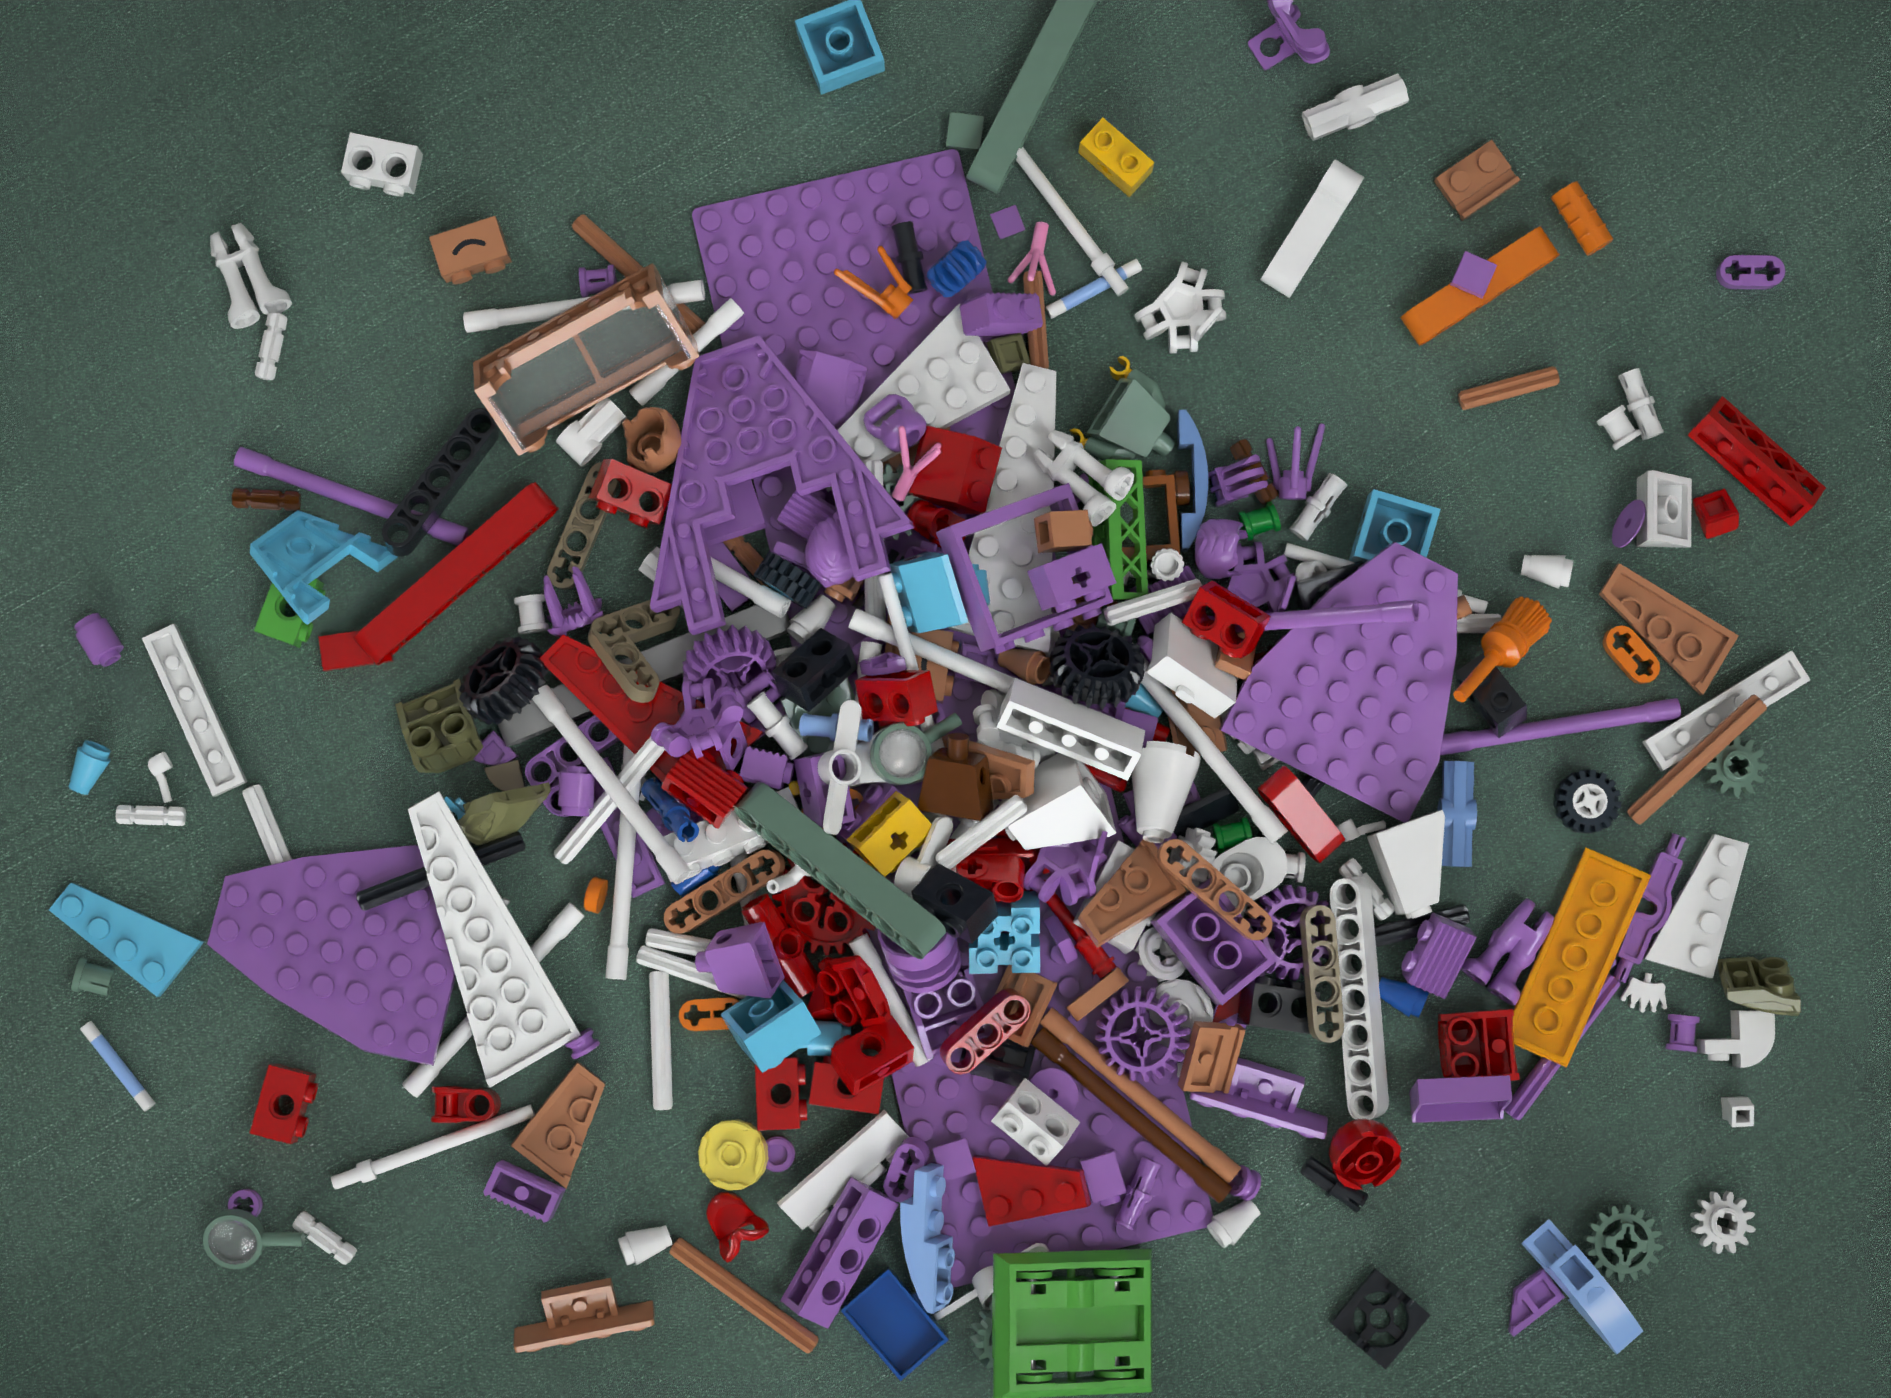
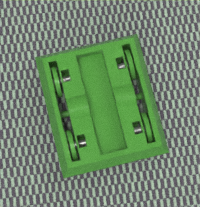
[992,1248,1153,1398]

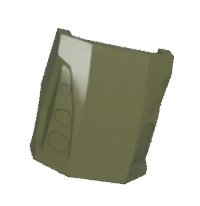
[395,679,484,773]
[457,782,551,845]
[1717,957,1801,1016]

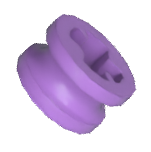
[565,1028,600,1059]
[1228,1165,1261,1201]
[228,1189,263,1217]

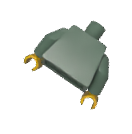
[1069,356,1175,460]

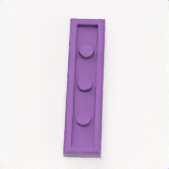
[588,757,666,898]

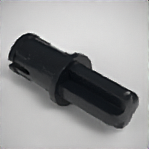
[1300,1157,1369,1213]

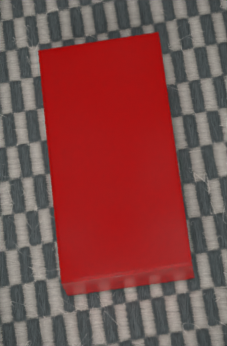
[318,630,394,672]

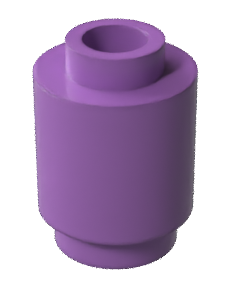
[74,613,124,667]
[558,766,595,817]

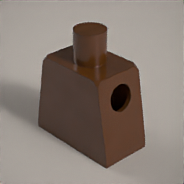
[918,733,993,821]

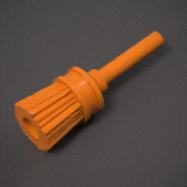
[1453,596,1552,702]

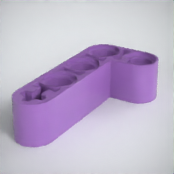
[525,715,620,817]

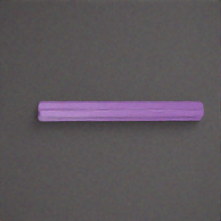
[1504,974,1620,1120]

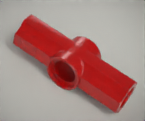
[741,893,818,998]

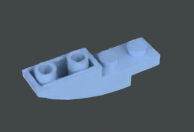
[900,1163,955,1314]
[1521,1219,1643,1355]

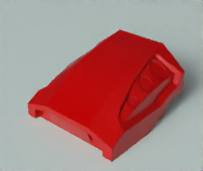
[817,955,892,1027]
[1438,1009,1520,1081]

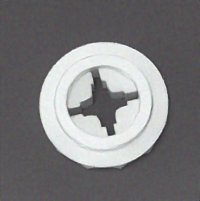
[1134,927,1185,982]

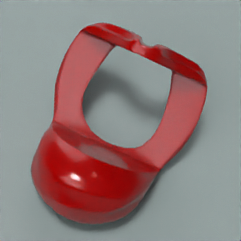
[706,1192,769,1263]

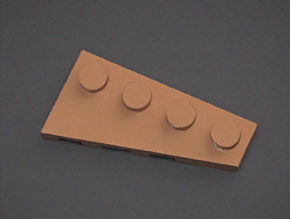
[1599,563,1739,696]

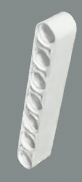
[1330,876,1389,1120]

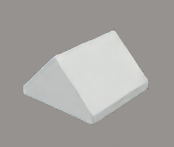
[1636,470,1692,548]

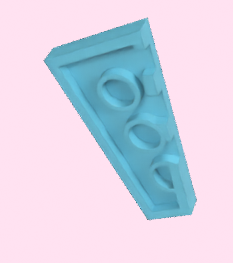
[49,883,204,997]

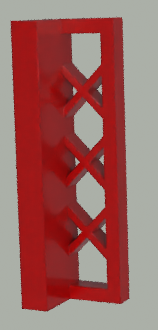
[1688,396,1826,527]

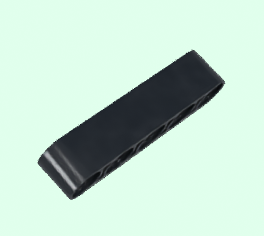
[382,408,499,557]

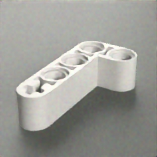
[1260,159,1364,298]

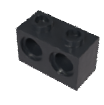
[772,628,858,712]
[1456,652,1527,738]
[1237,976,1320,1034]

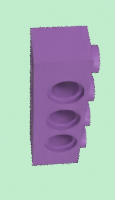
[780,1177,899,1329]

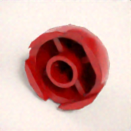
[1329,1118,1402,1190]

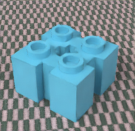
[968,891,1040,974]

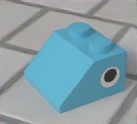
[890,551,968,633]

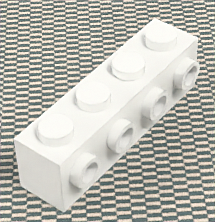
[996,678,1145,781]
[663,787,799,882]

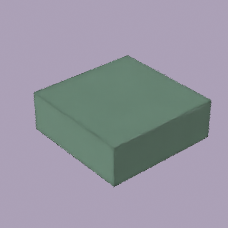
[946,112,984,152]

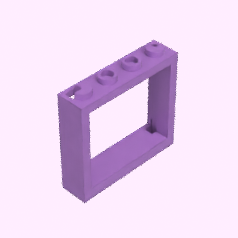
[936,483,1114,654]

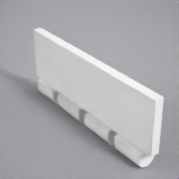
[777,1110,911,1233]

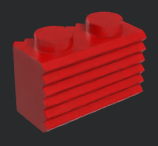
[661,749,748,829]

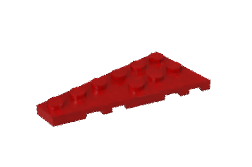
[539,635,763,782]

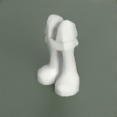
[210,223,292,329]
[1033,430,1134,526]

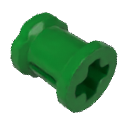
[1238,501,1281,541]
[1212,817,1252,854]

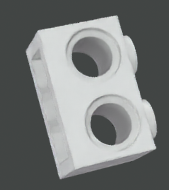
[341,132,423,197]
[991,1078,1080,1166]

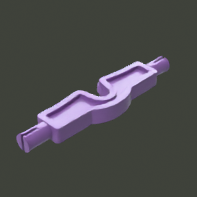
[1613,833,1686,983]

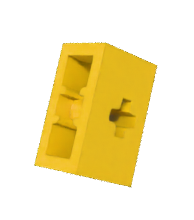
[1078,117,1155,197]
[846,791,932,877]

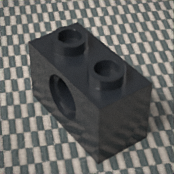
[911,864,998,944]

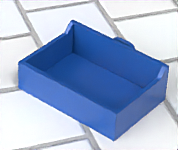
[840,1267,949,1381]

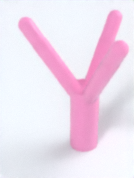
[1008,222,1056,296]
[891,426,941,501]

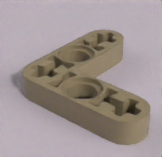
[588,600,680,703]

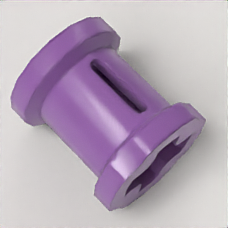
[579,264,617,298]
[1665,1014,1700,1052]

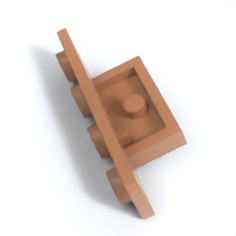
[513,1278,655,1353]

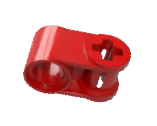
[907,500,967,548]
[956,855,1025,903]
[431,1086,501,1123]

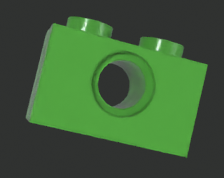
[254,579,326,648]

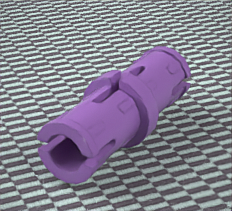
[1114,1156,1163,1231]

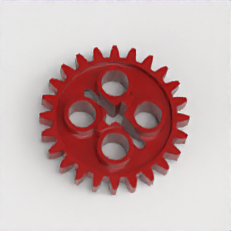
[772,843,877,956]

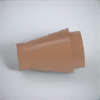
[998,649,1051,685]

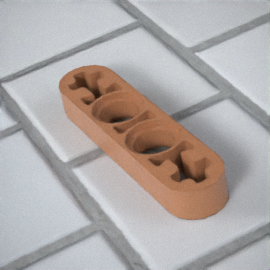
[1157,839,1273,941]
[664,849,785,934]

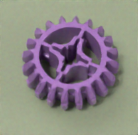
[682,624,776,704]
[1246,885,1329,980]
[1095,986,1191,1082]

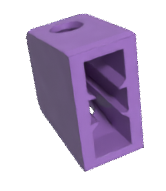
[695,922,785,998]

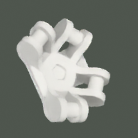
[1134,262,1226,353]
[973,689,1056,768]

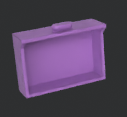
[1409,1075,1512,1123]

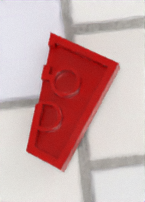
[972,1155,1091,1227]

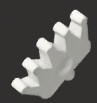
[1620,973,1667,1013]

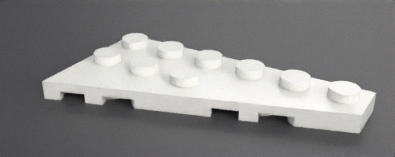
[826,303,1010,492]

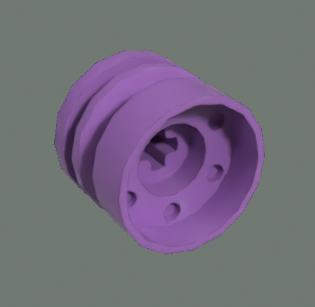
[878,929,961,994]

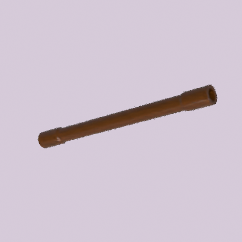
[1030,1027,1232,1204]

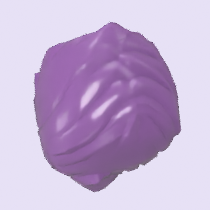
[805,512,853,587]
[1195,519,1248,579]

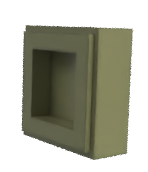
[986,333,1031,374]

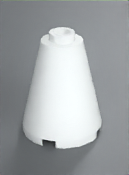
[1132,741,1201,843]

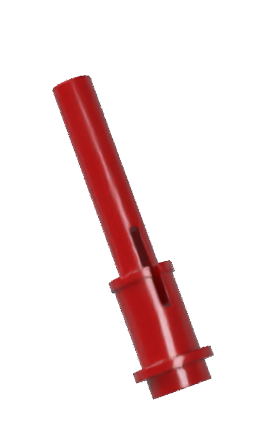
[1044,879,1117,979]

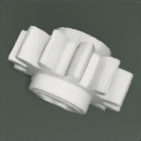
[1169,828,1217,891]
[1690,1191,1756,1254]

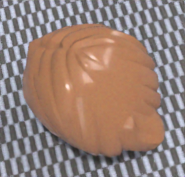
[622,407,681,474]

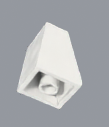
[999,753,1116,850]
[1367,810,1445,919]

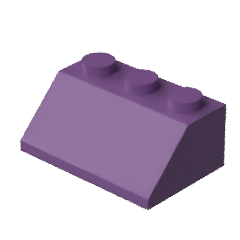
[1150,877,1277,1005]

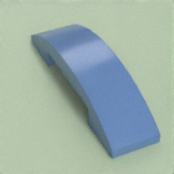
[1177,410,1209,552]

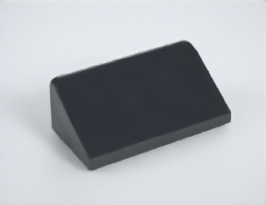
[1173,787,1239,839]
[959,1037,1036,1087]

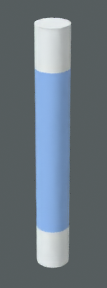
[1045,259,1142,319]
[80,1021,156,1112]

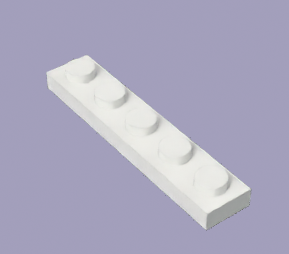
[142,624,247,797]
[1642,651,1810,771]

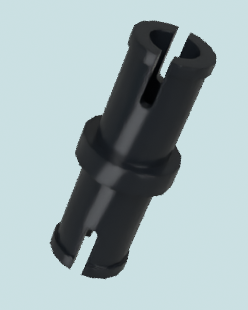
[892,221,928,294]

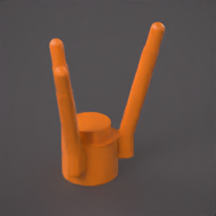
[834,246,913,319]

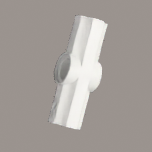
[1302,73,1409,141]

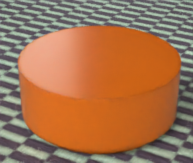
[584,877,608,914]

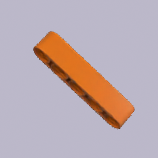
[1400,226,1560,346]

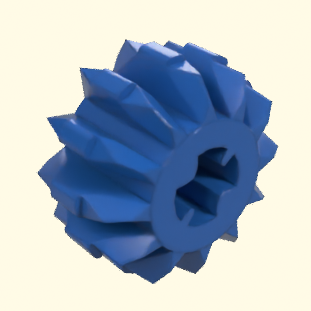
[926,240,987,298]

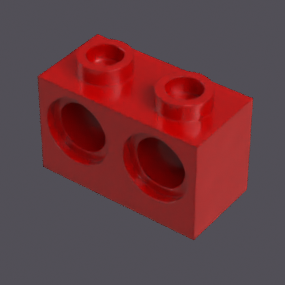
[589,459,672,528]
[1182,580,1271,659]
[855,670,938,726]

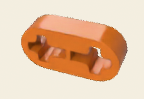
[1603,625,1660,684]
[678,997,740,1031]

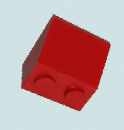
[908,426,1002,514]

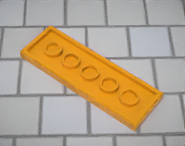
[1513,847,1651,1068]

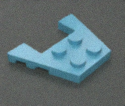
[250,510,398,625]

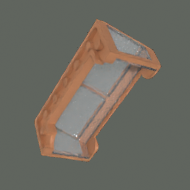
[473,263,699,456]

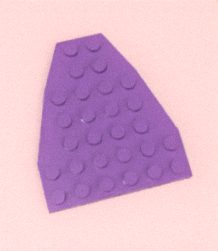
[1219,542,1458,823]
[207,845,456,1066]

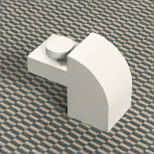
[1696,1010,1775,1068]

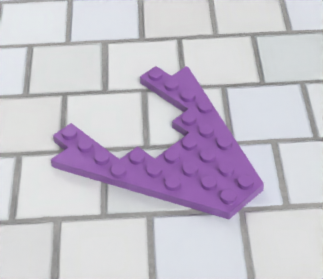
[650,335,914,635]

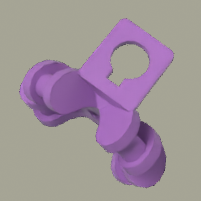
[1248,0,1330,70]
[1211,541,1296,632]
[651,678,747,771]
[1024,831,1108,906]

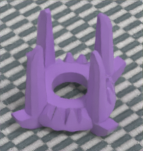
[543,566,603,637]

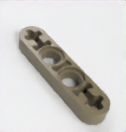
[547,462,620,590]
[1300,904,1344,1043]

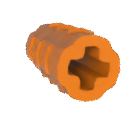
[1551,181,1613,256]

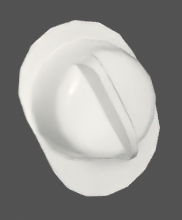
[1208,837,1288,906]

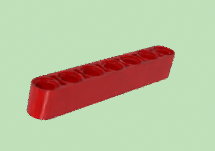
[354,482,559,666]

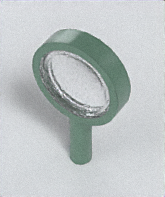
[870,713,962,785]
[203,1209,305,1269]

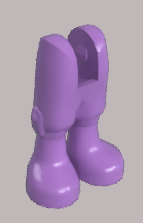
[1461,898,1554,1006]

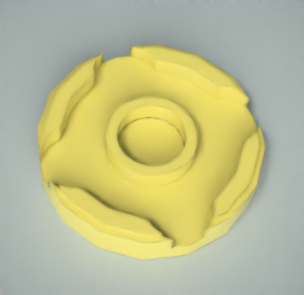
[698,1119,769,1191]

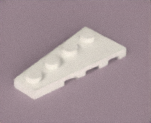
[1643,834,1749,979]

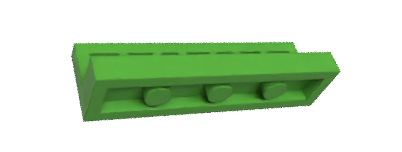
[1088,459,1148,601]

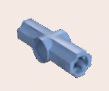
[1437,761,1477,867]

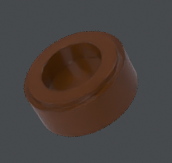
[1173,470,1190,505]

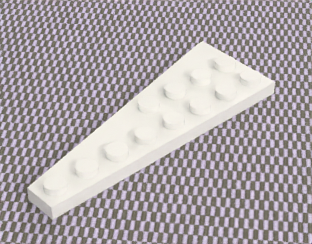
[948,363,1057,655]
[408,791,581,1087]

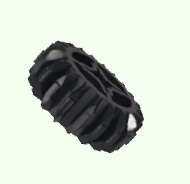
[1049,623,1145,710]
[459,636,548,725]

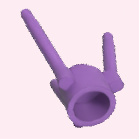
[1266,423,1325,500]

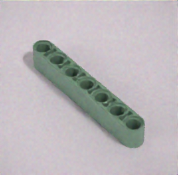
[966,0,1098,194]
[734,782,946,960]

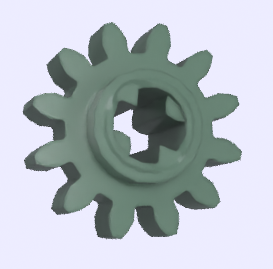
[1703,736,1768,798]

